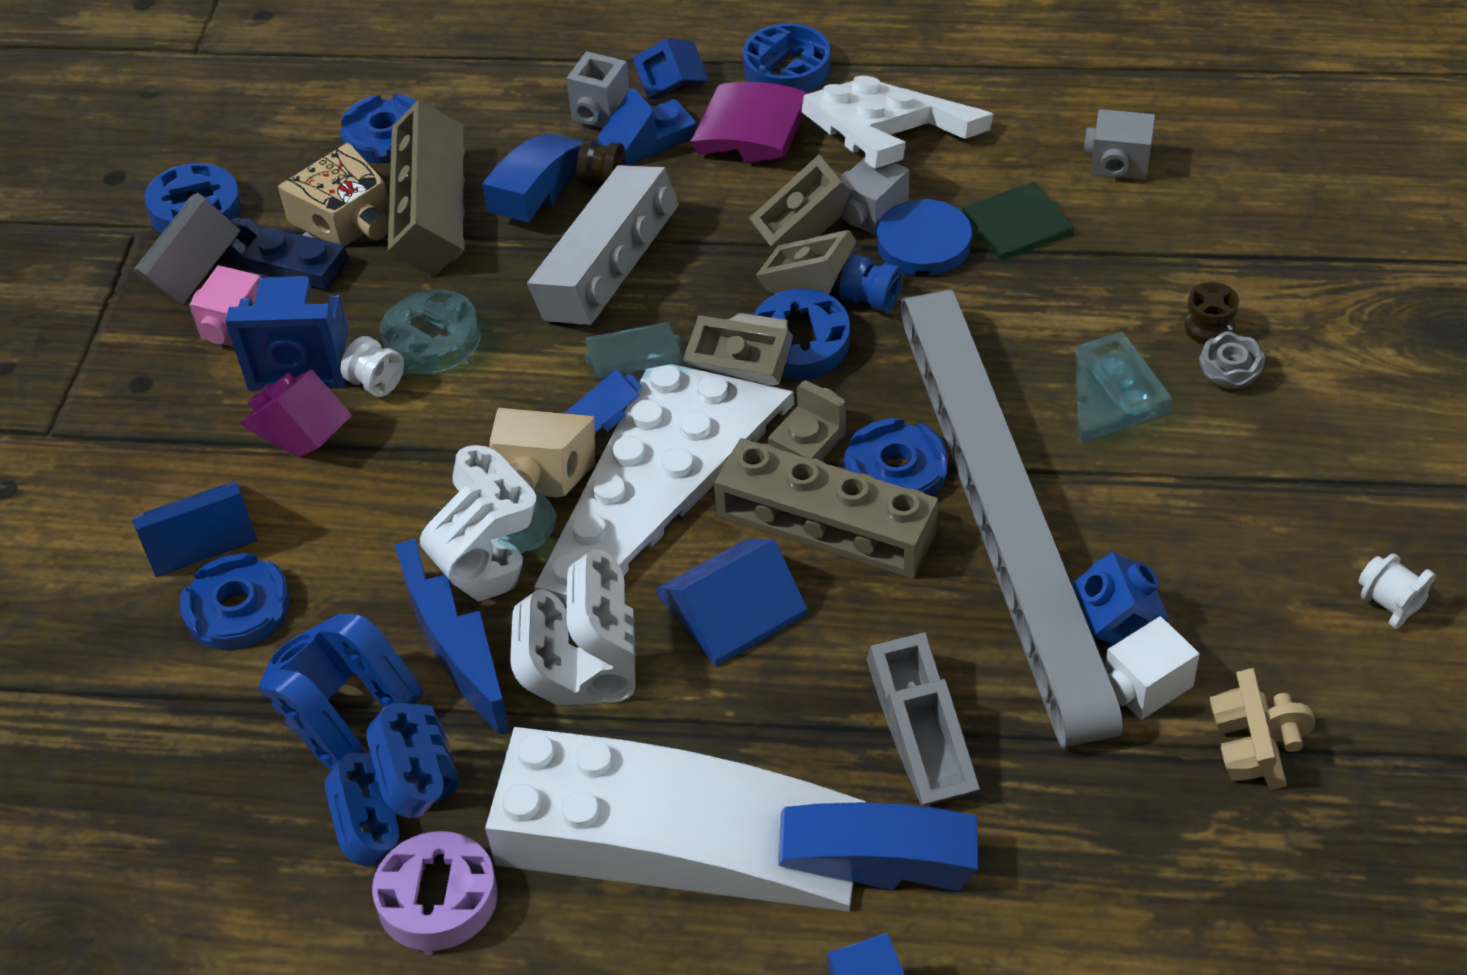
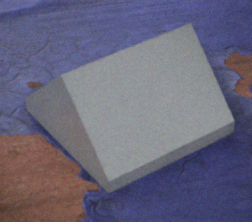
[133,193,241,305]

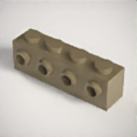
[388,99,465,277]
[714,438,938,579]

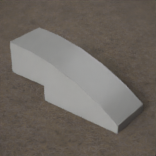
[866,632,980,807]

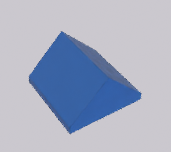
[132,481,258,577]
[656,539,808,667]

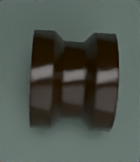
[577,139,626,185]
[1184,282,1240,345]

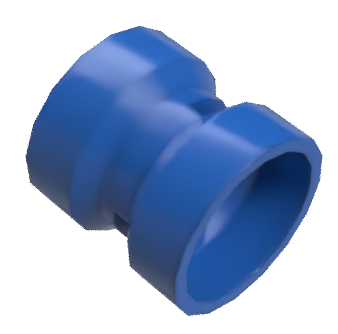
[839,254,903,313]

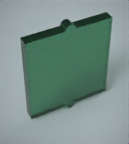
[962,181,1074,261]

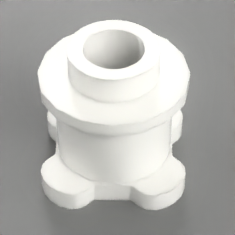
[1358,553,1436,629]

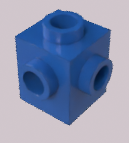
[1071,551,1170,645]

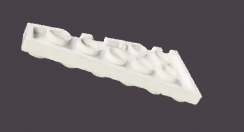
[534,359,794,607]

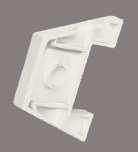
[802,76,993,169]

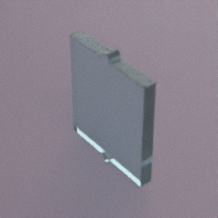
[584,322,682,378]

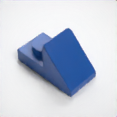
[597,88,697,166]

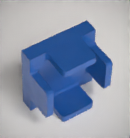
[225,276,348,391]

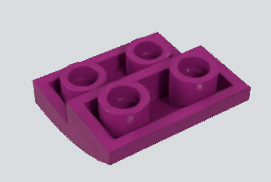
[691,82,808,163]

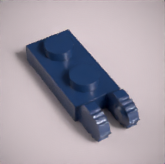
[219,217,349,290]

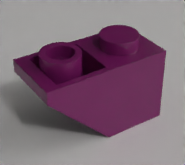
[240,369,352,457]

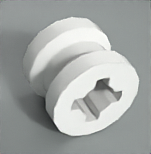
[340,336,404,397]

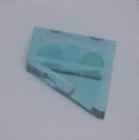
[1076,331,1172,443]

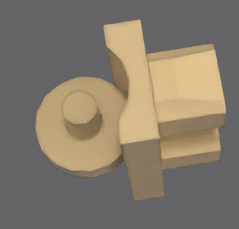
[1210,668,1315,790]

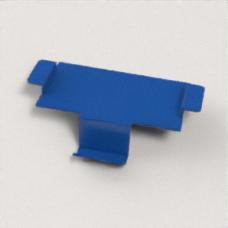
[564,369,642,433]

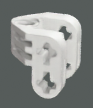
[420,445,536,602]
[510,549,635,706]

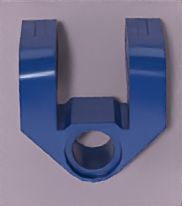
[258,613,423,770]
[325,702,460,867]

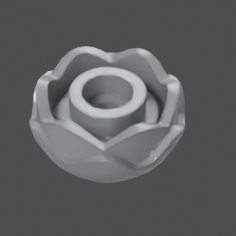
[1199,332,1265,390]

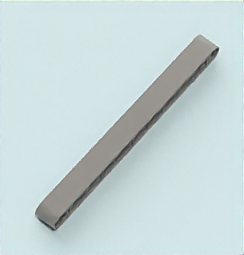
[901,289,1123,748]

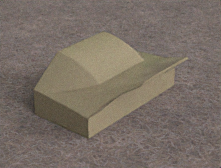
[749,154,851,250]
[756,230,861,295]
[683,313,793,386]

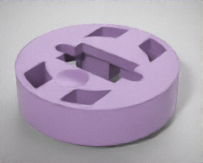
[372,831,498,956]

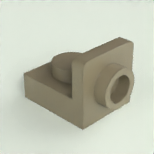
[768,380,846,461]

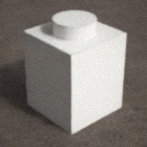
[1105,616,1200,720]

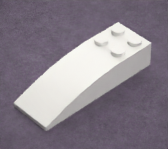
[485,727,866,912]

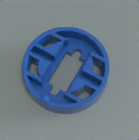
[743,23,831,92]
[145,163,241,234]
[754,288,850,380]

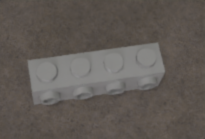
[527,165,679,325]

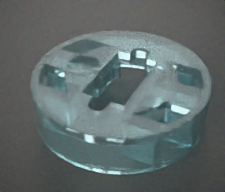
[379,290,481,375]

